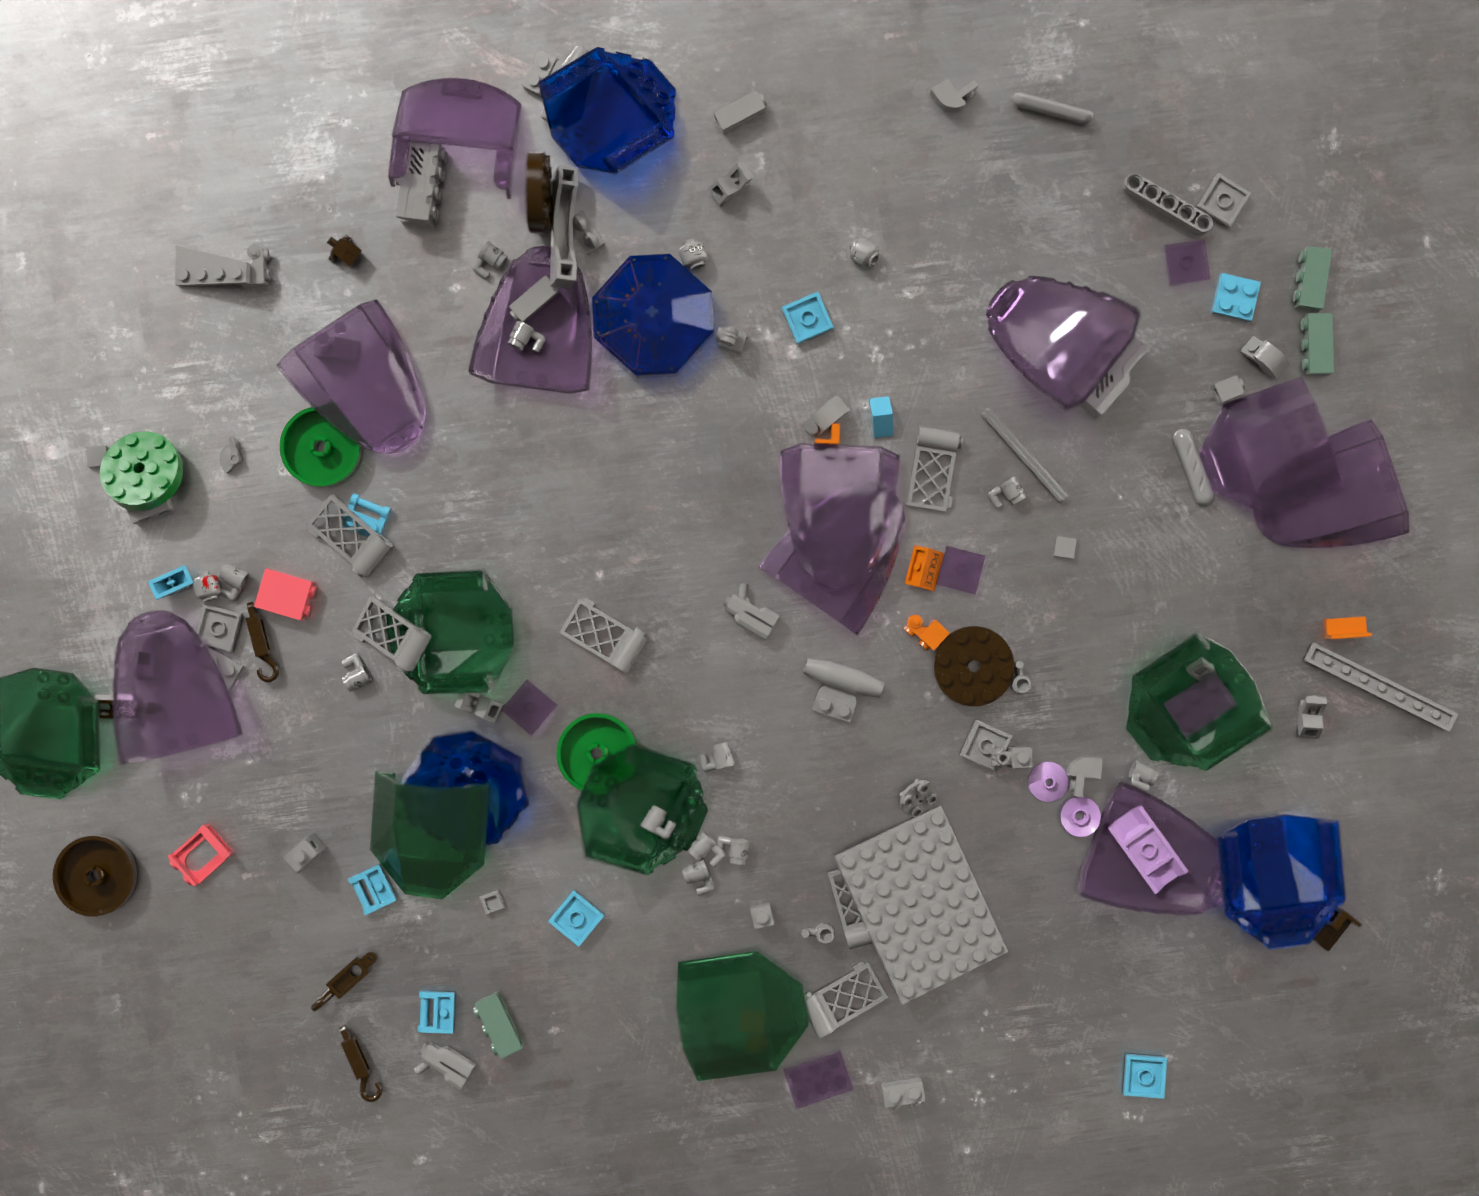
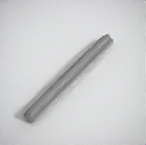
[982,408,1068,503]

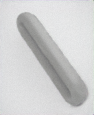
[1014,92,1094,124]
[1173,429,1215,507]

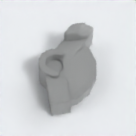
[220,437,242,473]

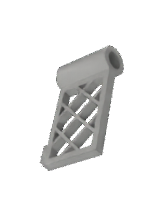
[907,426,963,511]
[306,494,393,577]
[352,596,431,673]
[559,597,648,673]
[828,870,872,950]
[799,961,888,1038]

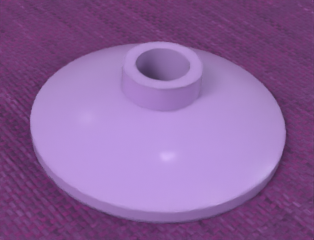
[1028,762,1068,802]
[1060,797,1101,837]

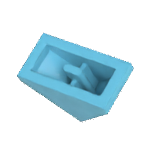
[869,396,894,438]
[148,565,193,600]

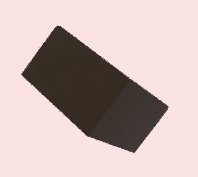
[1309,905,1362,951]

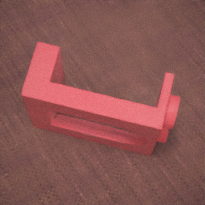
[167,823,234,886]

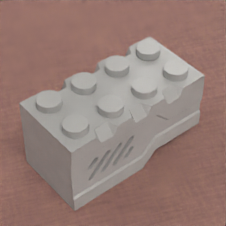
[394,135,447,228]
[1066,328,1149,419]

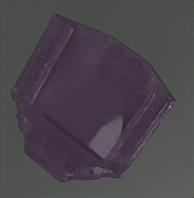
[1199,376,1343,515]

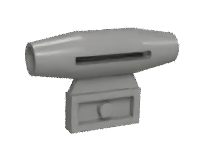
[522,45,591,125]
[803,658,884,722]

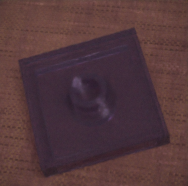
[1164,239,1210,285]
[936,546,985,595]
[501,679,558,736]

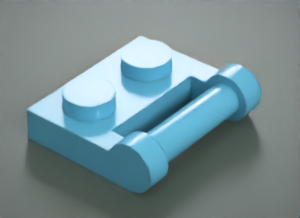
[343,493,391,537]
[347,864,397,916]
[418,990,455,1034]

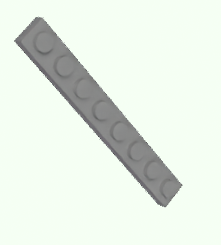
[1304,643,1458,732]

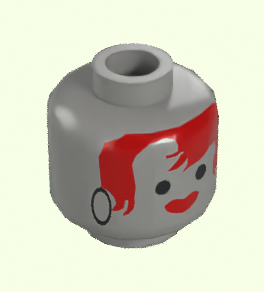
[192,571,221,602]

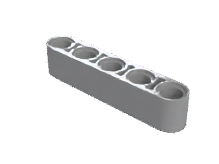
[1123,173,1213,235]

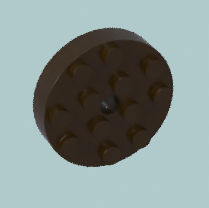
[526,151,552,233]
[933,626,1014,707]
[52,835,137,917]

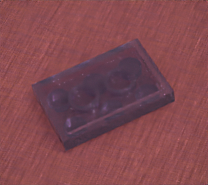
[1164,671,1238,737]
[783,1050,854,1109]

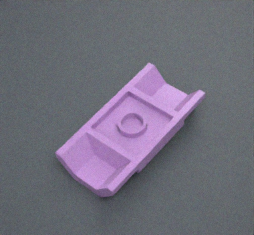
[1108,805,1189,894]

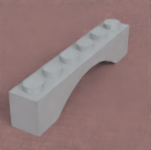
[550,165,578,289]

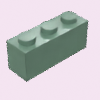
[1293,246,1332,312]
[1301,313,1334,376]
[474,991,524,1059]

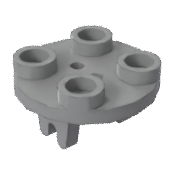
[899,779,938,818]

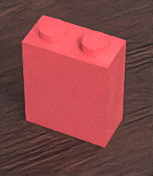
[254,568,317,621]

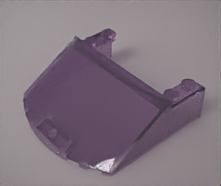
[388,78,521,199]

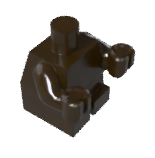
[326,234,362,267]

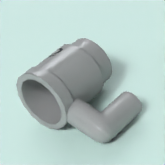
[472,241,508,279]
[508,321,545,353]
[988,476,1027,509]
[219,564,250,601]
[341,654,373,692]
[1010,661,1032,695]
[698,742,735,772]
[1129,760,1159,793]
[640,805,676,839]
[688,831,726,868]
[717,836,751,865]
[682,859,715,896]
[801,922,835,944]

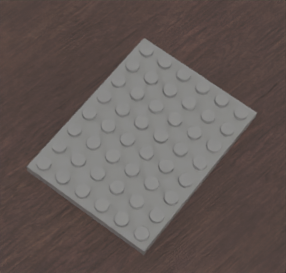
[833,805,1008,1005]

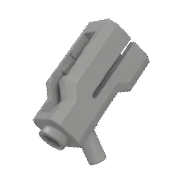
[723,583,780,639]
[414,1042,476,1090]

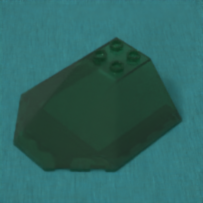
[386,570,515,694]
[1126,632,1273,771]
[0,668,100,800]
[577,743,708,875]
[370,771,490,900]
[676,950,809,1081]

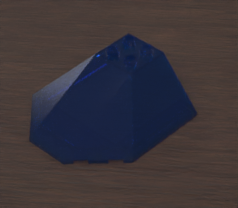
[538,47,676,174]
[1217,814,1346,949]

